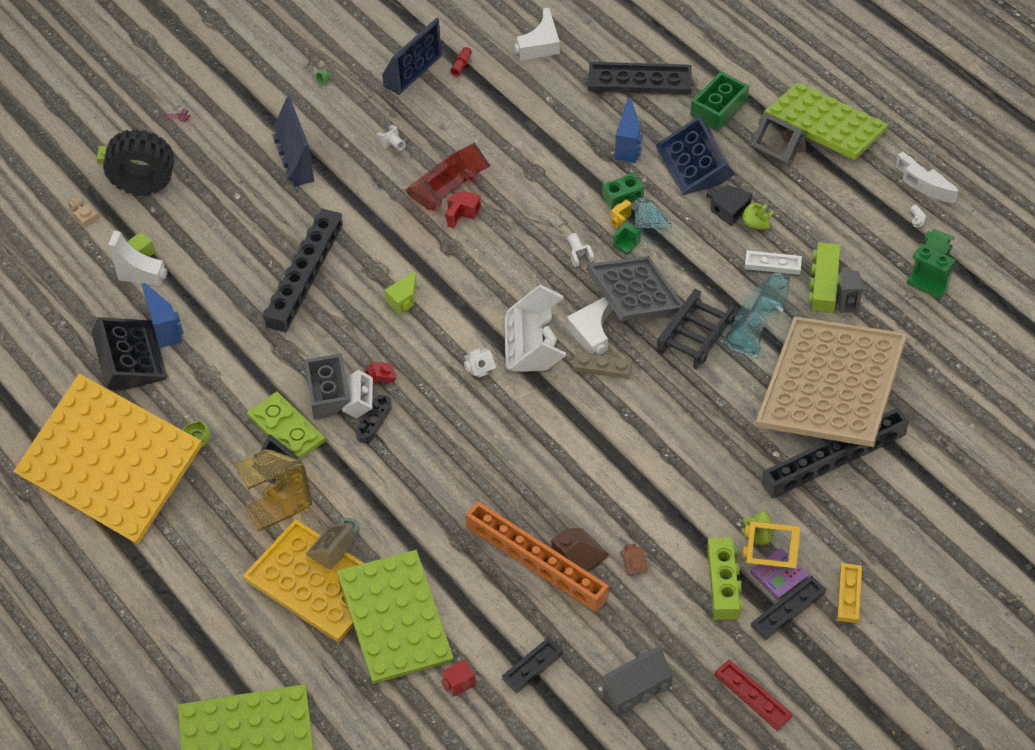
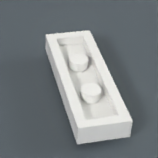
[745,250,802,275]

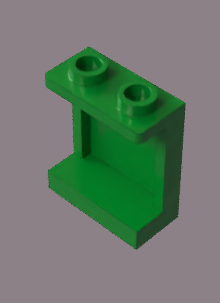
[907,244,955,300]

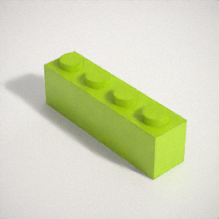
[808,242,840,313]

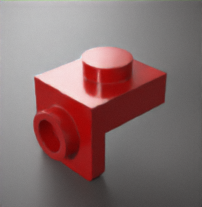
[364,362,397,386]

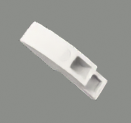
[895,152,958,203]

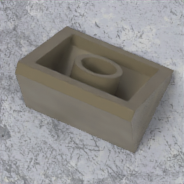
[306,523,355,570]

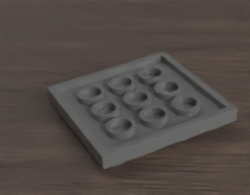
[586,256,683,321]

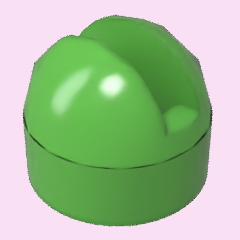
[315,69,330,84]

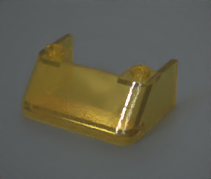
[235,450,312,532]

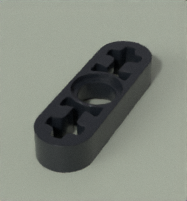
[356,395,392,443]

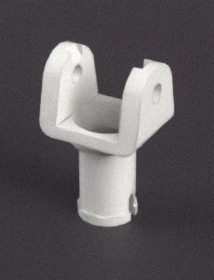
[376,125,406,151]
[567,233,595,268]

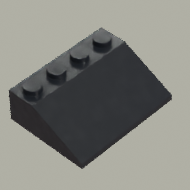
[91,317,167,390]

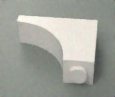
[514,8,560,60]
[108,231,167,286]
[567,297,614,355]

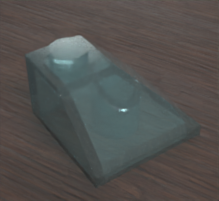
[634,197,672,228]

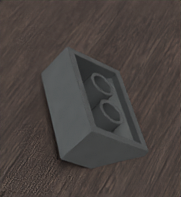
[304,353,350,419]
[604,646,672,715]

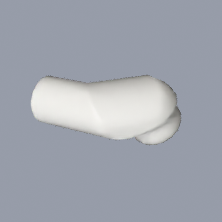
[910,205,926,228]
[541,326,557,347]

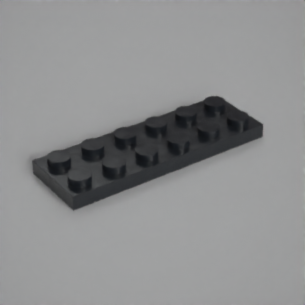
[588,62,692,94]

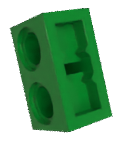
[602,173,644,210]

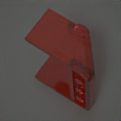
[405,142,491,211]

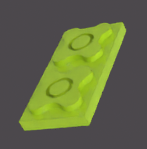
[247,392,326,460]

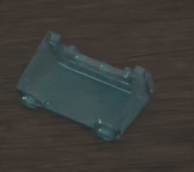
[725,273,790,358]

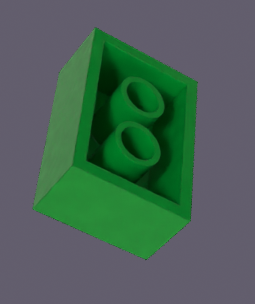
[690,71,750,131]

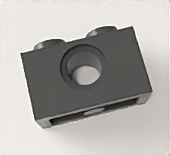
[836,271,863,313]

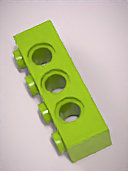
[707,537,743,620]

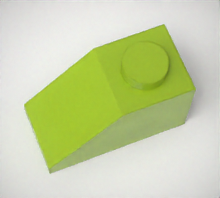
[384,271,417,315]

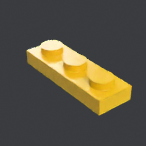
[837,563,862,623]

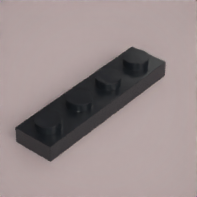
[751,576,826,641]

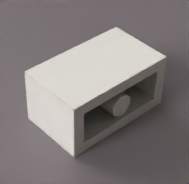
[342,370,373,419]

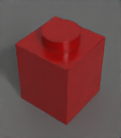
[441,659,476,697]

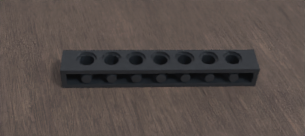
[263,208,343,333]
[762,408,909,499]

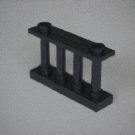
[657,289,735,370]

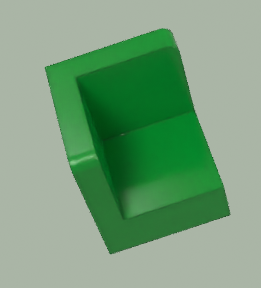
[613,222,641,254]

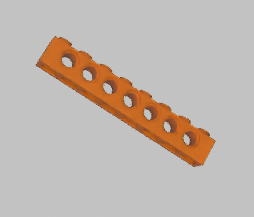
[465,501,609,613]

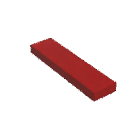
[714,659,793,731]

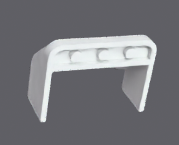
[505,284,566,372]

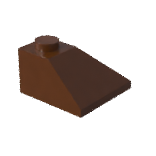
[551,528,609,572]

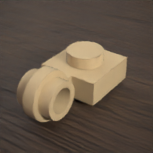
[68,197,99,227]

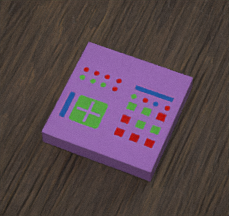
[750,548,809,601]

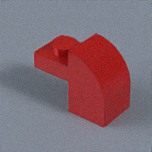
[445,191,481,228]

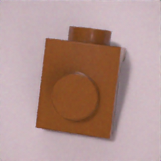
[620,543,648,575]

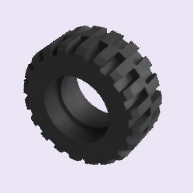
[103,129,174,195]

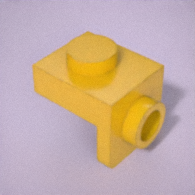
[610,200,632,229]

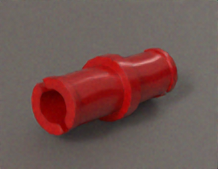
[450,47,472,77]

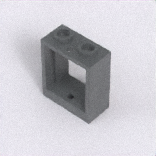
[750,113,807,164]

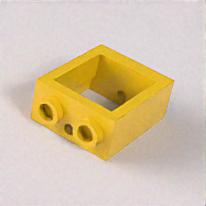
[742,521,800,568]

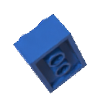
[615,98,643,163]
[141,283,184,348]

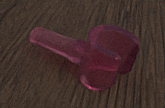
[165,109,190,122]

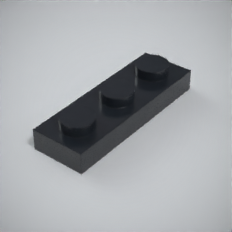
[502,637,563,694]

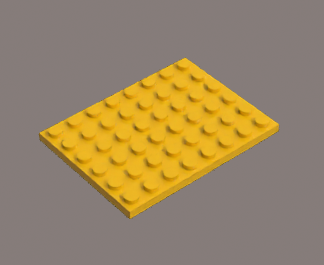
[13,374,204,545]

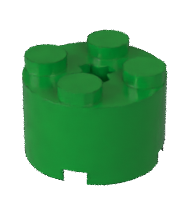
[924,229,955,256]

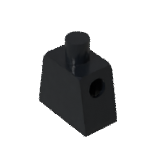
[706,184,752,227]

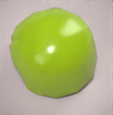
[183,420,211,448]

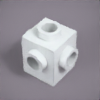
[464,348,496,377]

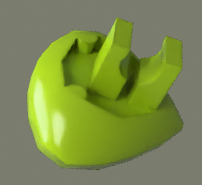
[742,203,774,230]
[741,511,775,545]

